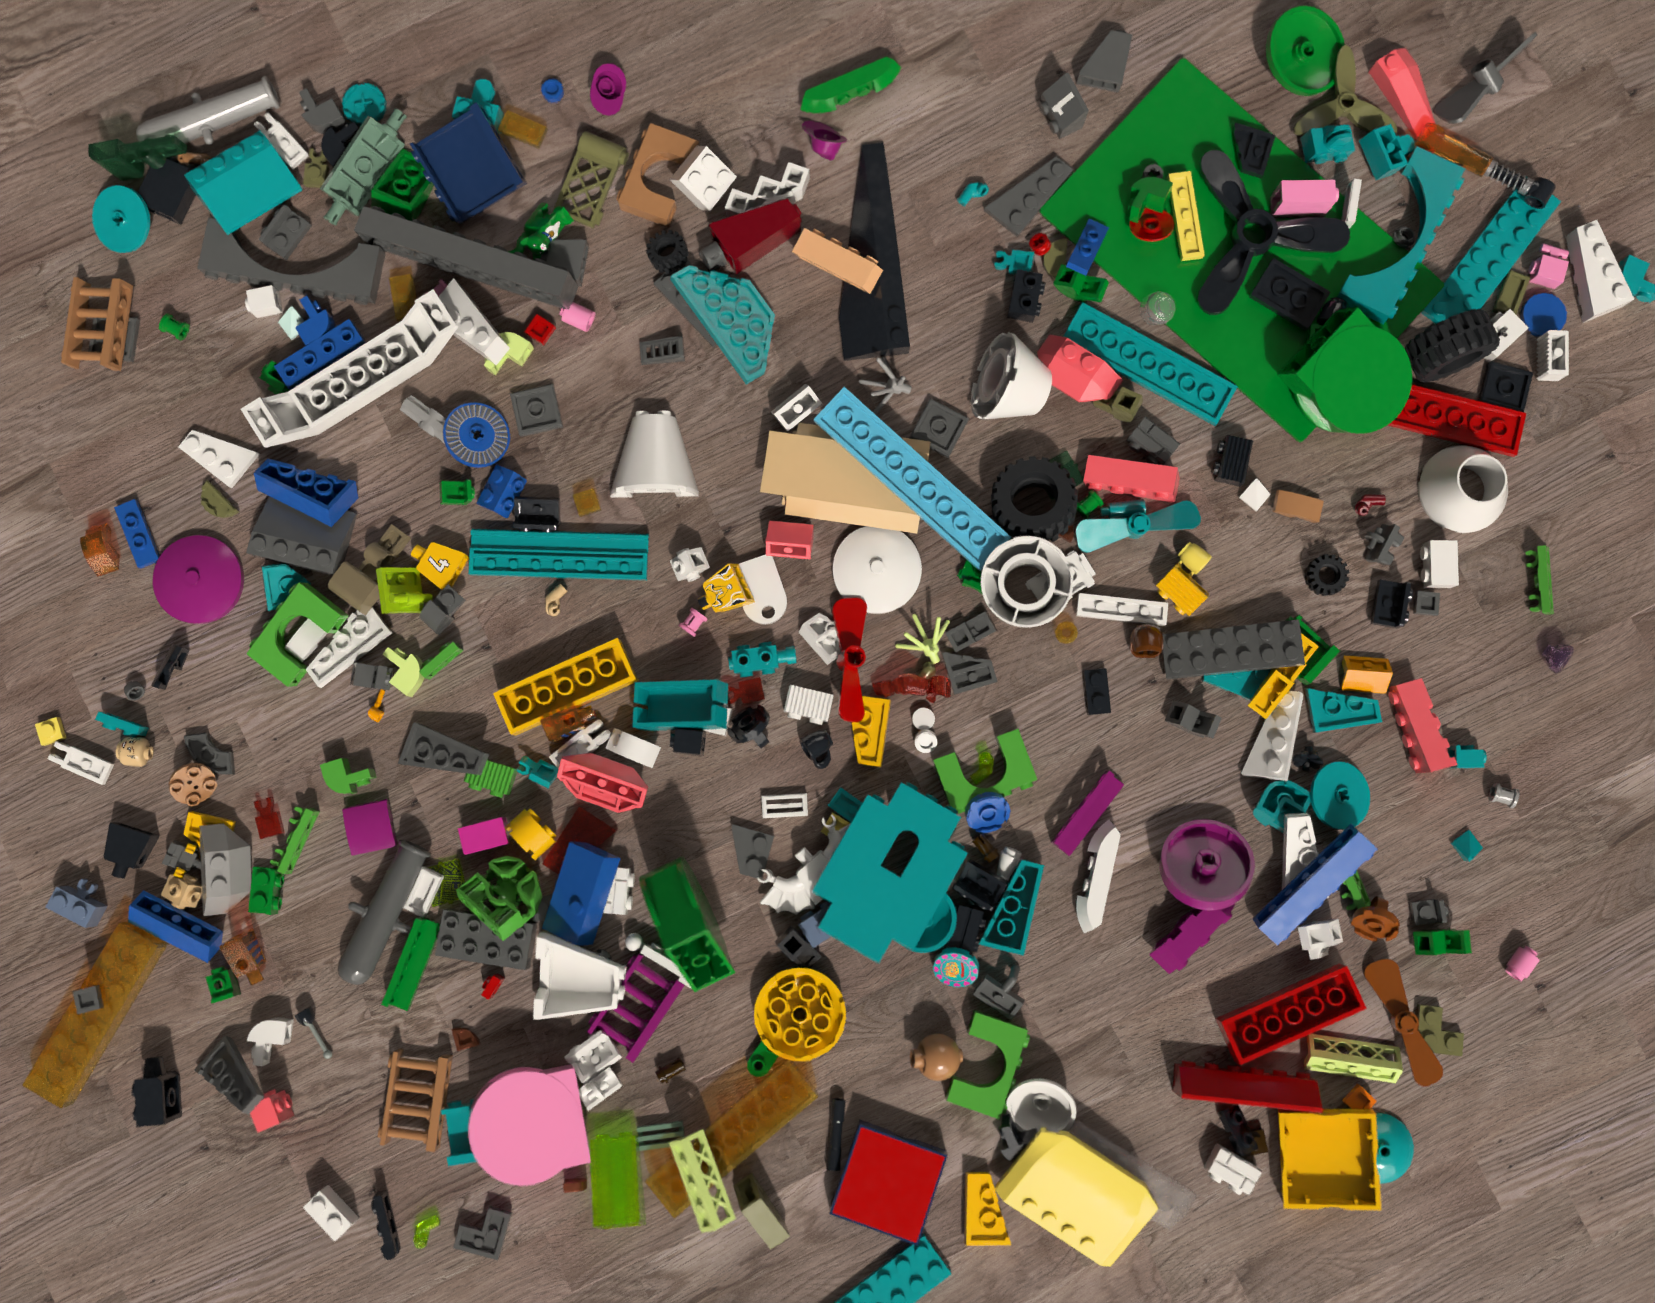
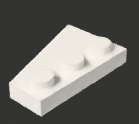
[178,430,260,488]

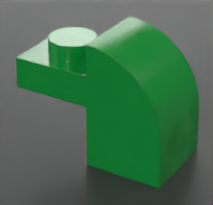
[1128,177,1173,223]
[1053,264,1109,303]
[1413,929,1472,955]

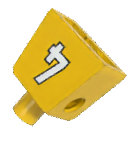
[411,542,469,590]

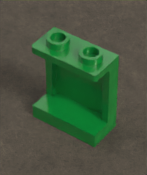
[1285,614,1340,685]

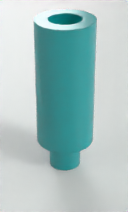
[1100,499,1146,519]

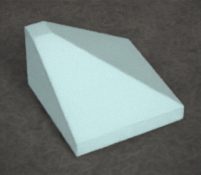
[278,306,304,340]

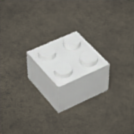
[670,146,737,211]

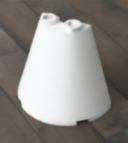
[610,410,699,498]
[533,932,626,1020]

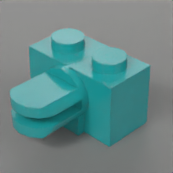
[452,79,504,135]
[1359,124,1415,180]
[1301,125,1355,164]

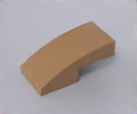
[1272,490,1324,523]

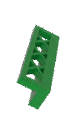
[381,917,441,1011]

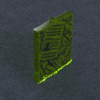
[427,858,465,907]

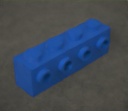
[274,319,367,390]
[128,890,223,963]

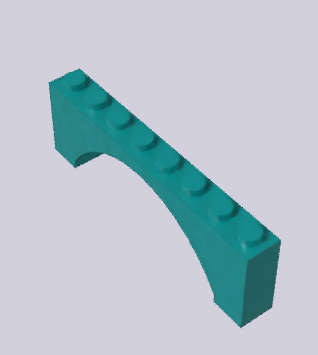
[1337,146,1465,324]

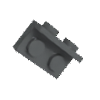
[259,204,312,261]

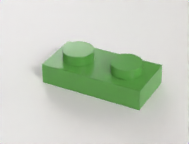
[419,642,464,680]

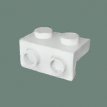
[564,1030,622,1084]

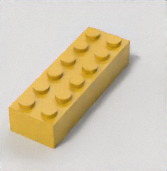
[493,638,639,736]

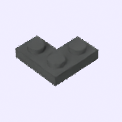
[453,1206,512,1260]

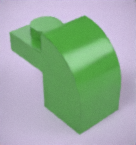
[320,758,377,794]

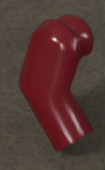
[1355,494,1386,516]

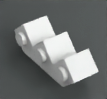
[725,162,810,218]

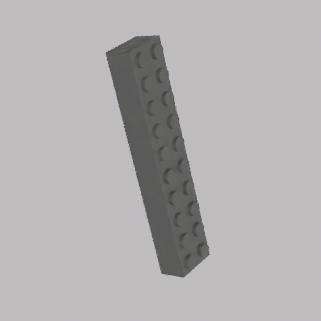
[354,206,578,310]

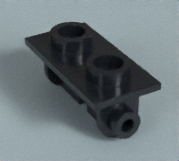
[1219,1104,1259,1157]

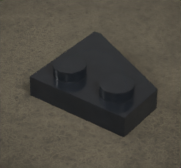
[1233,123,1276,178]

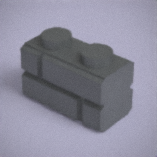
[1126,416,1180,465]

